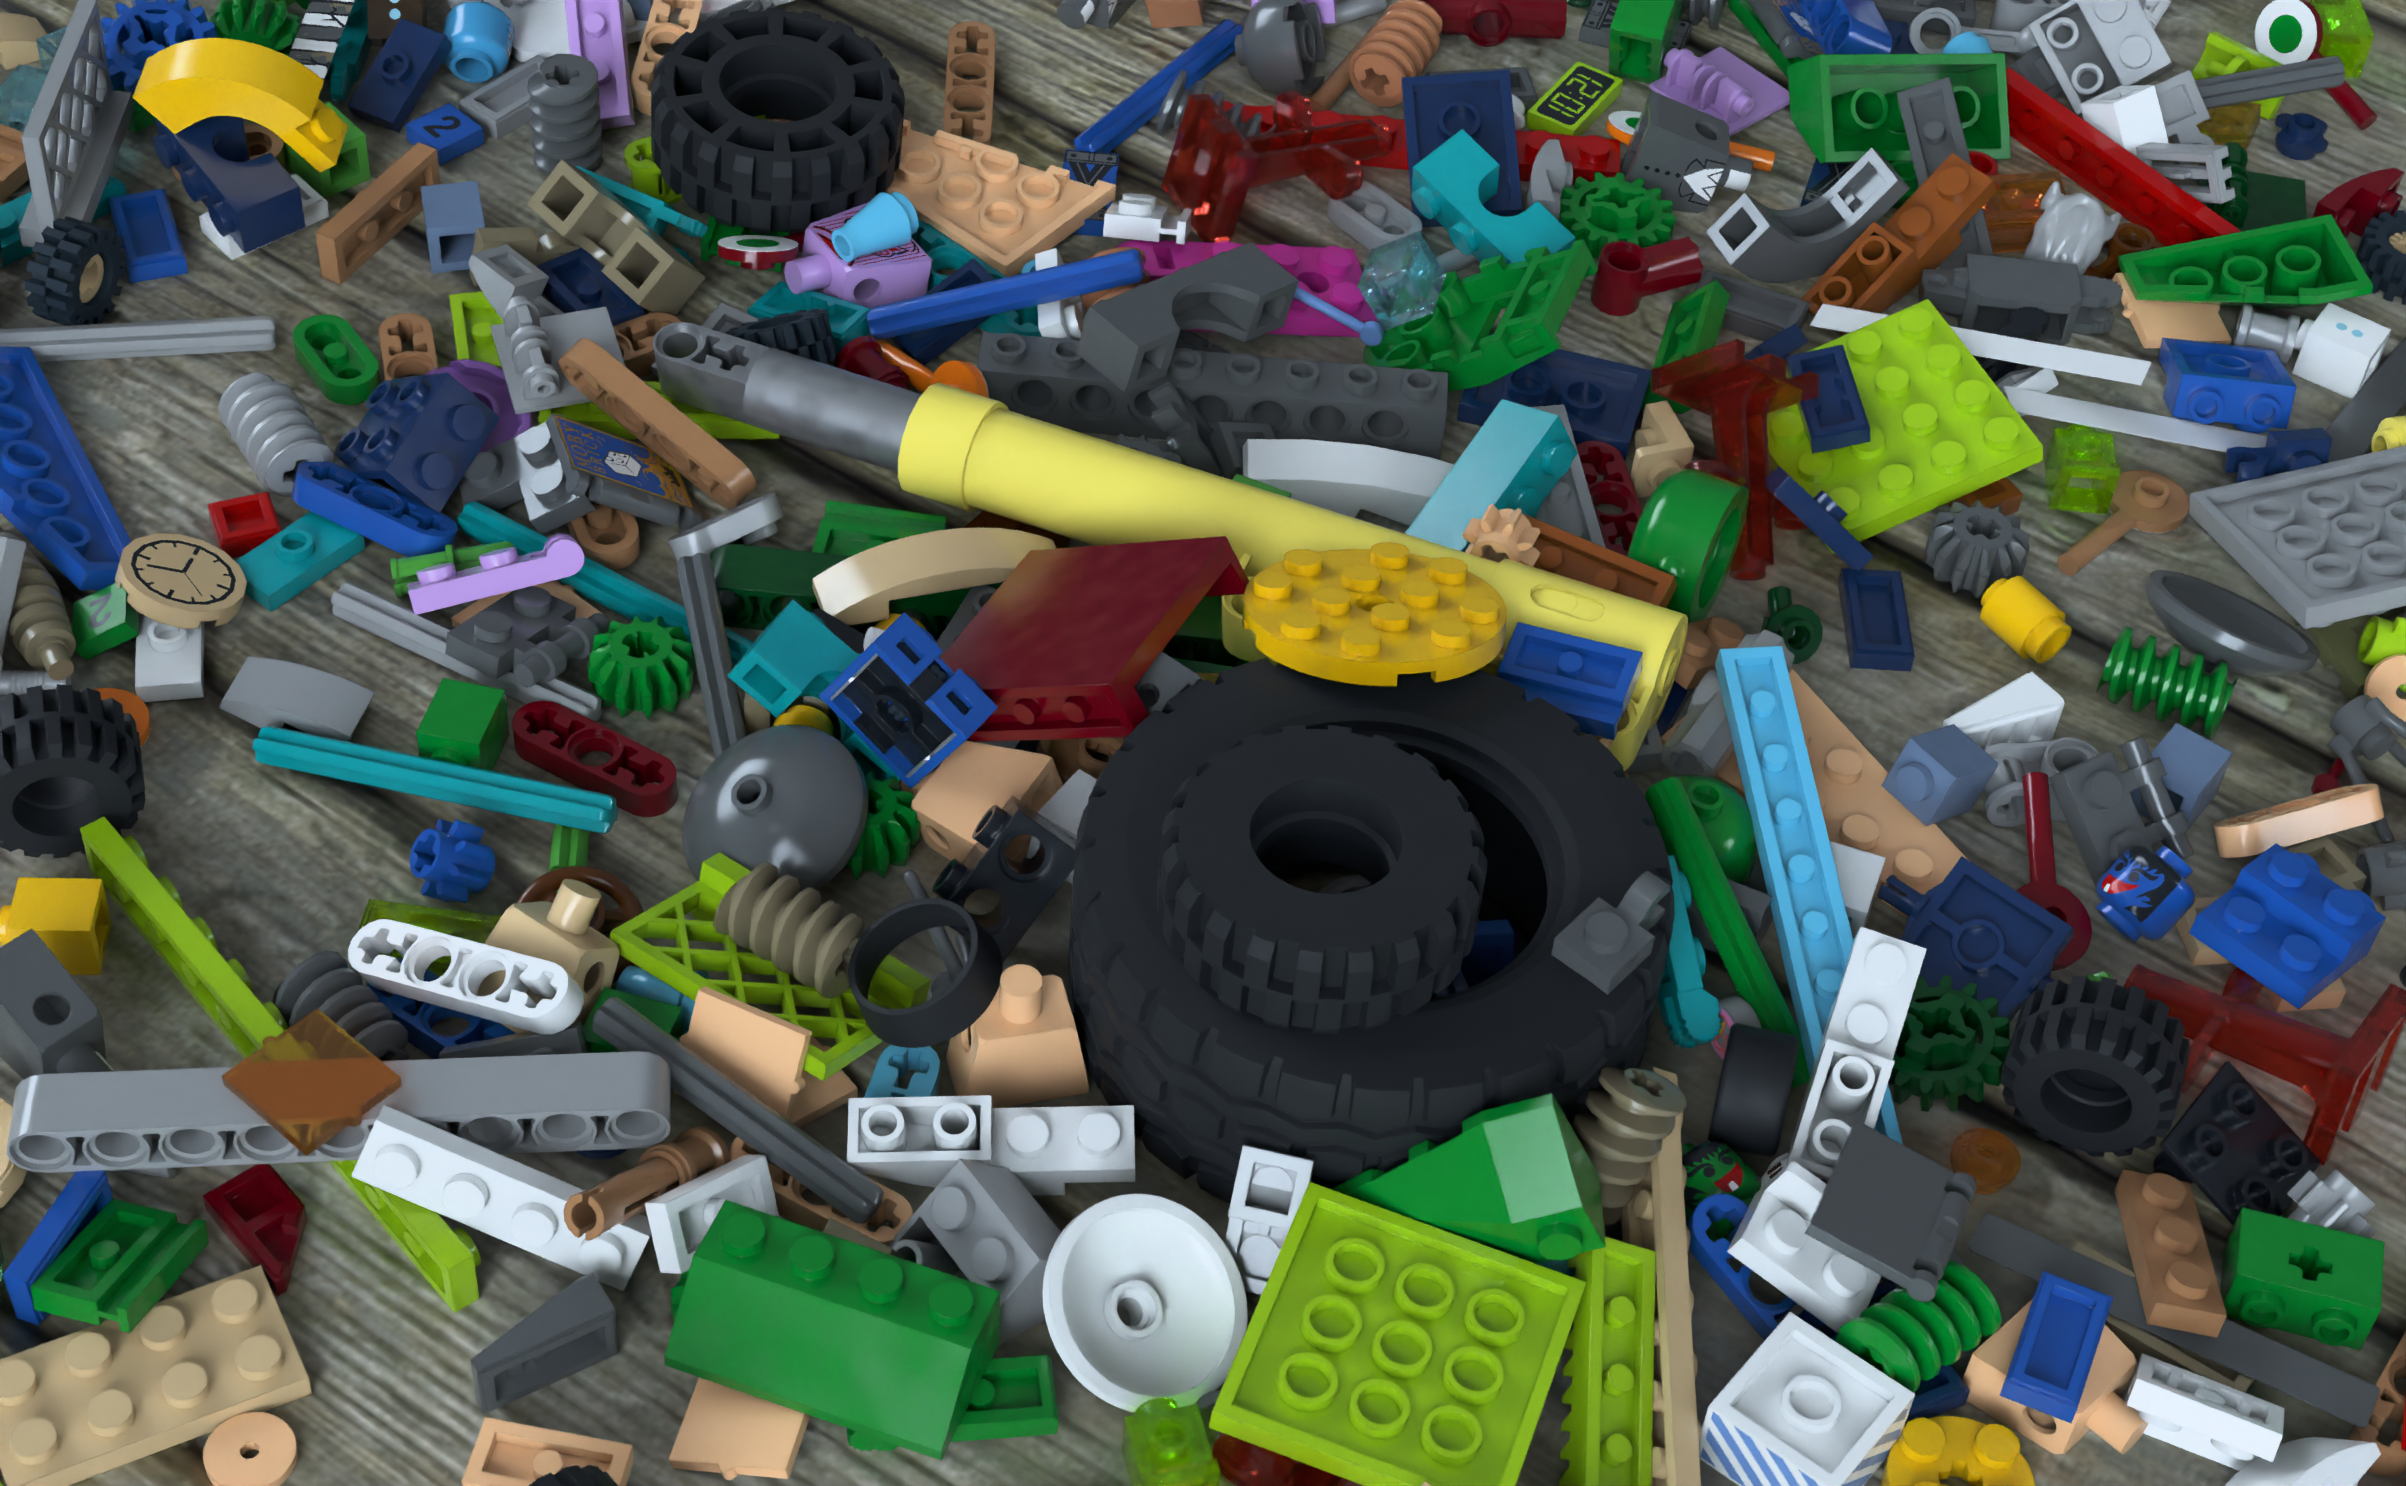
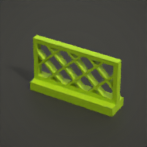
[609,852,931,1081]

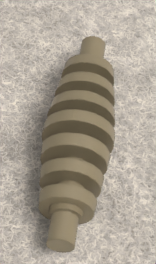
[0,526,76,681]

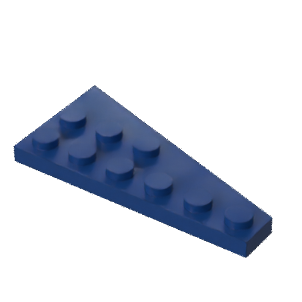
[0,346,131,591]

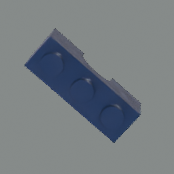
[153,116,306,253]

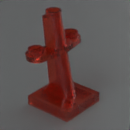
[1161,91,1392,243]
[1651,339,1819,581]
[2123,964,2406,1166]

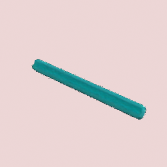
[456,501,754,668]
[252,725,618,834]

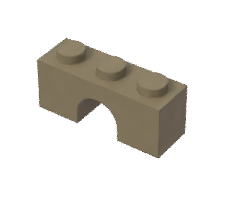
[527,160,706,316]

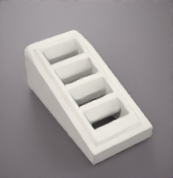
[1942,672,2065,749]

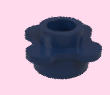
[2275,113,2329,161]

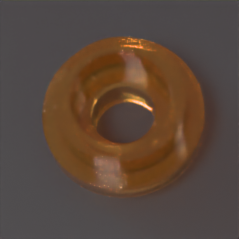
[1950,1128,2021,1195]

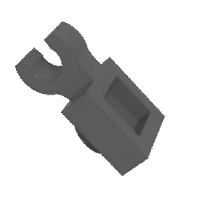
[1551,871,1671,995]

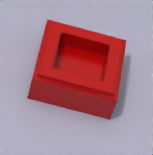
[207,491,282,558]

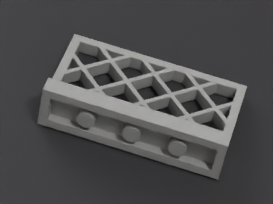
[19,0,135,247]

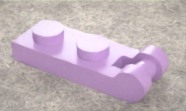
[407,533,584,615]

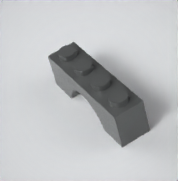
[1076,242,1299,393]

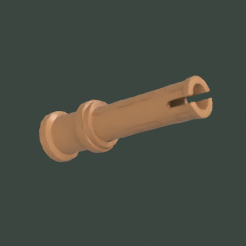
[563,1126,730,1240]

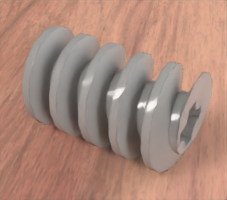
[218,371,335,497]

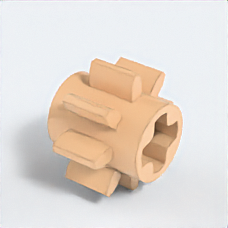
[1462,504,1541,567]

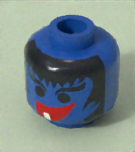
[2095,845,2195,943]

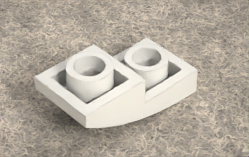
[2224,1437,2381,1486]

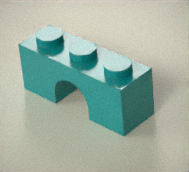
[1411,129,1576,264]
[727,600,900,782]

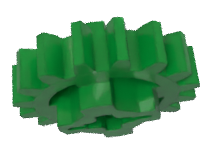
[1558,172,1676,259]

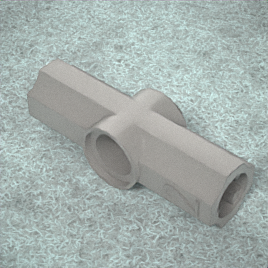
[1661,629,1795,777]

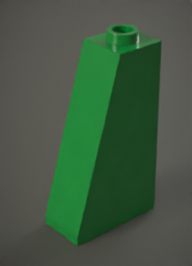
[1609,0,1684,84]

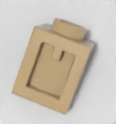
[1630,401,1695,498]

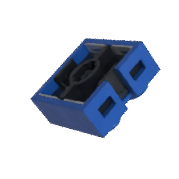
[819,612,998,789]

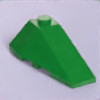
[2118,214,2373,309]
[1331,1093,1606,1264]

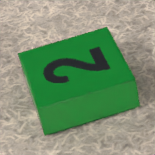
[72,583,139,660]

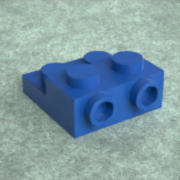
[2158,337,2297,433]
[2189,843,2386,1010]

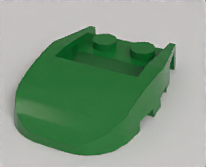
[1363,239,1598,392]

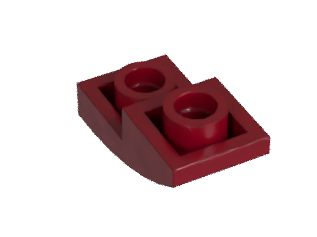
[2312,168,2404,238]

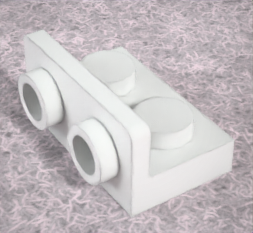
[1727,1162,1882,1333]
[2124,1353,2285,1471]

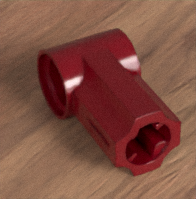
[1590,236,1704,316]

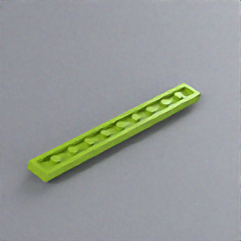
[80,817,481,1313]

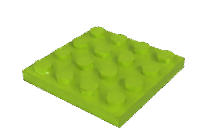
[1724,299,2043,554]
[1209,1182,1586,1486]

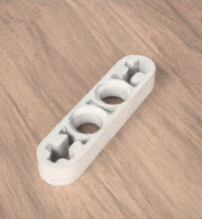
[348,919,584,1035]

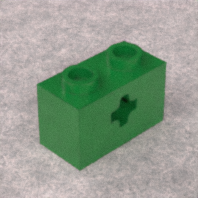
[2220,1207,2385,1350]

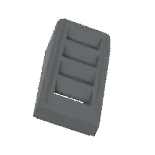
[471,1272,619,1413]

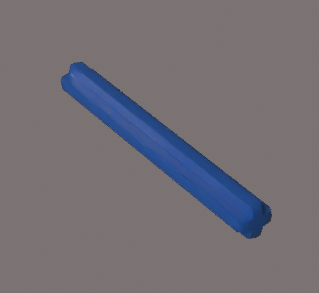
[1074,19,1243,153]
[867,249,1145,340]

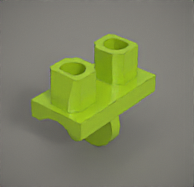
[2191,31,2284,120]

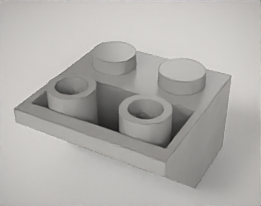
[2028,0,2174,116]
[888,1158,1061,1346]

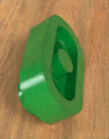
[292,315,381,405]

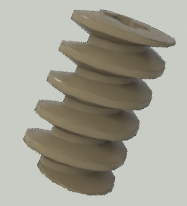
[713,862,865,999]
[1572,1066,1687,1225]

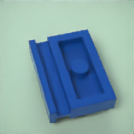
[1497,622,1643,740]

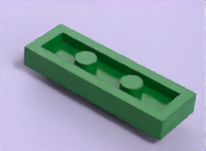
[1642,280,1730,414]

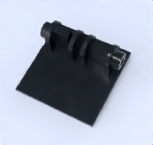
[2153,1061,2321,1226]

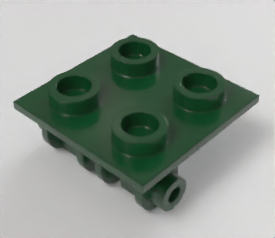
[2198,142,2306,231]

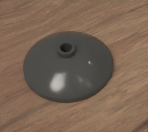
[2145,570,2320,677]
[682,725,868,892]

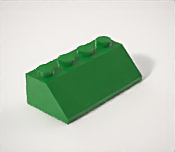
[1787,53,2011,164]
[664,1200,1000,1461]

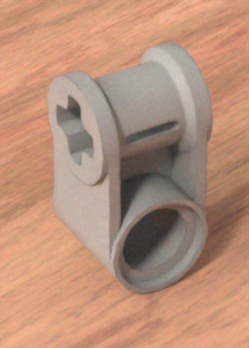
[1983,737,2099,827]

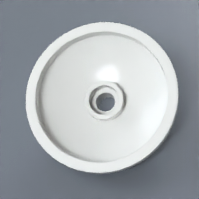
[1043,1194,1248,1414]

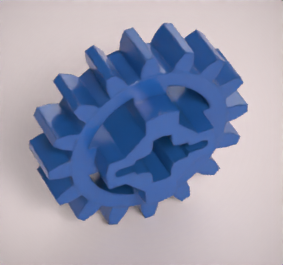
[101,0,218,102]

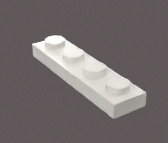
[351,1105,651,1291]

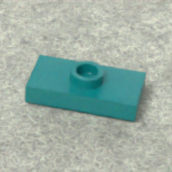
[747,281,871,354]
[235,511,365,612]

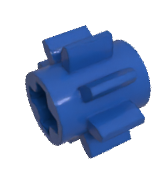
[410,819,495,904]

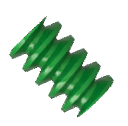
[2096,626,2238,740]
[1836,1260,2002,1392]

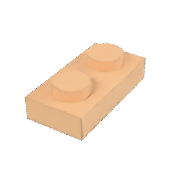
[461,1417,634,1486]

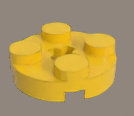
[1881,1416,2035,1486]

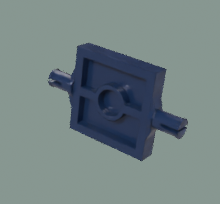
[1877,856,2074,1022]

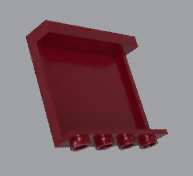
[941,536,1249,742]

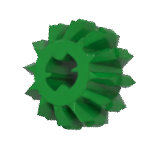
[209,0,300,56]
[587,614,697,720]
[841,769,920,881]

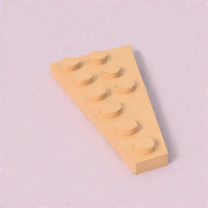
[766,118,1116,277]
[1660,669,1968,918]

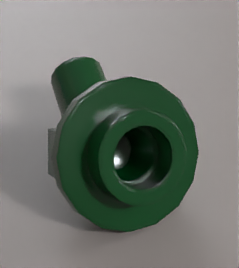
[1760,586,1823,664]

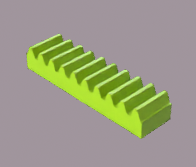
[1559,1236,1656,1486]

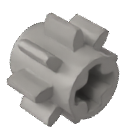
[2286,1169,2377,1238]

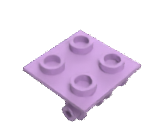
[1649,46,1790,137]

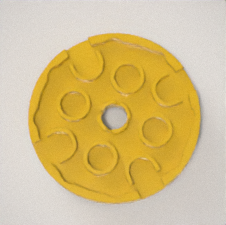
[1242,542,1507,686]

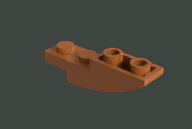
[1800,153,1997,336]

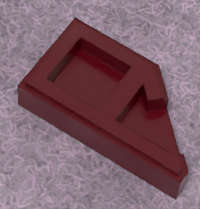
[203,1164,307,1297]

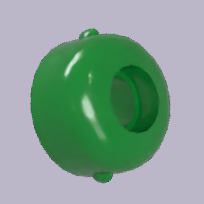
[1627,469,1749,623]

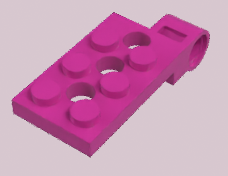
[1116,240,1379,337]

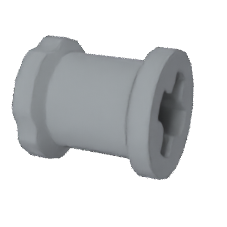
[2231,303,2300,364]

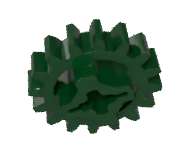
[1888,975,2011,1112]

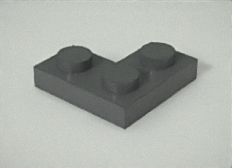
[458,414,595,535]

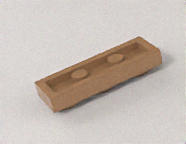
[316,142,440,285]
[2114,1169,2227,1338]

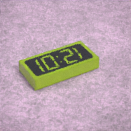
[1525,61,1623,136]

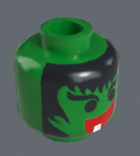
[1681,1141,1761,1242]

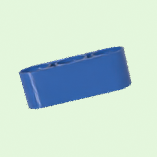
[1797,0,1893,54]

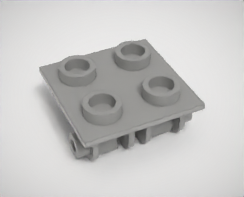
[490,296,626,415]

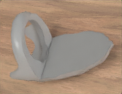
[2023,181,2122,275]

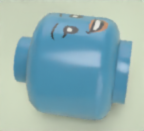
[443,1,515,83]

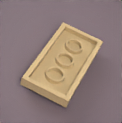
[0,1265,312,1486]

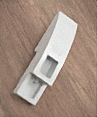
[1786,926,1926,1181]
[847,1095,1135,1195]

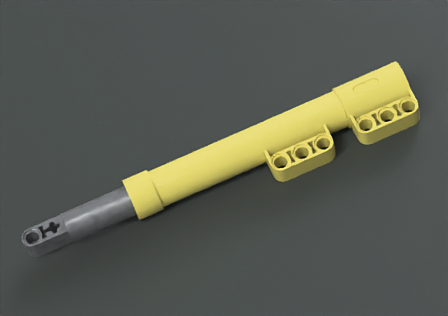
[653,322,1688,771]

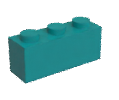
[1405,399,1578,552]

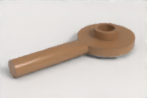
[2057,470,2189,576]

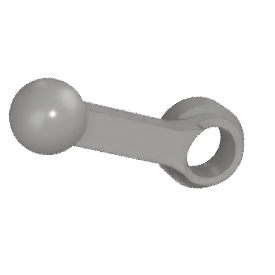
[1908,7,2038,58]

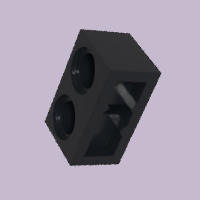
[932,795,1076,963]

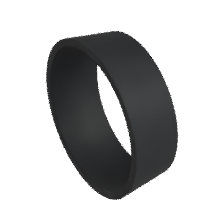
[848,898,1003,1048]

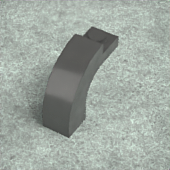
[1706,147,1910,283]

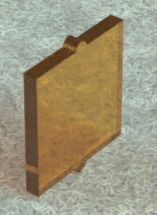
[222,1008,402,1156]

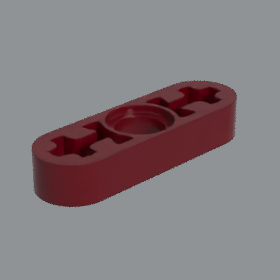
[1576,441,1642,557]
[512,701,678,817]

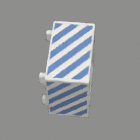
[1699,1312,1915,1486]

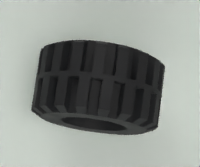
[0,684,145,858]
[2000,976,2190,1157]

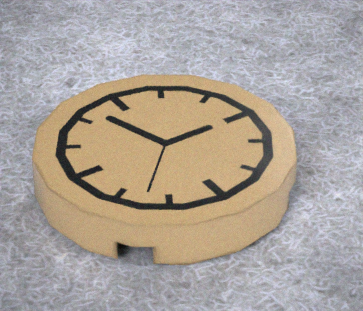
[115,533,247,629]

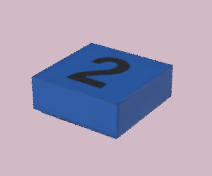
[405,103,485,166]

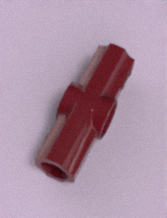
[1420,0,1567,47]

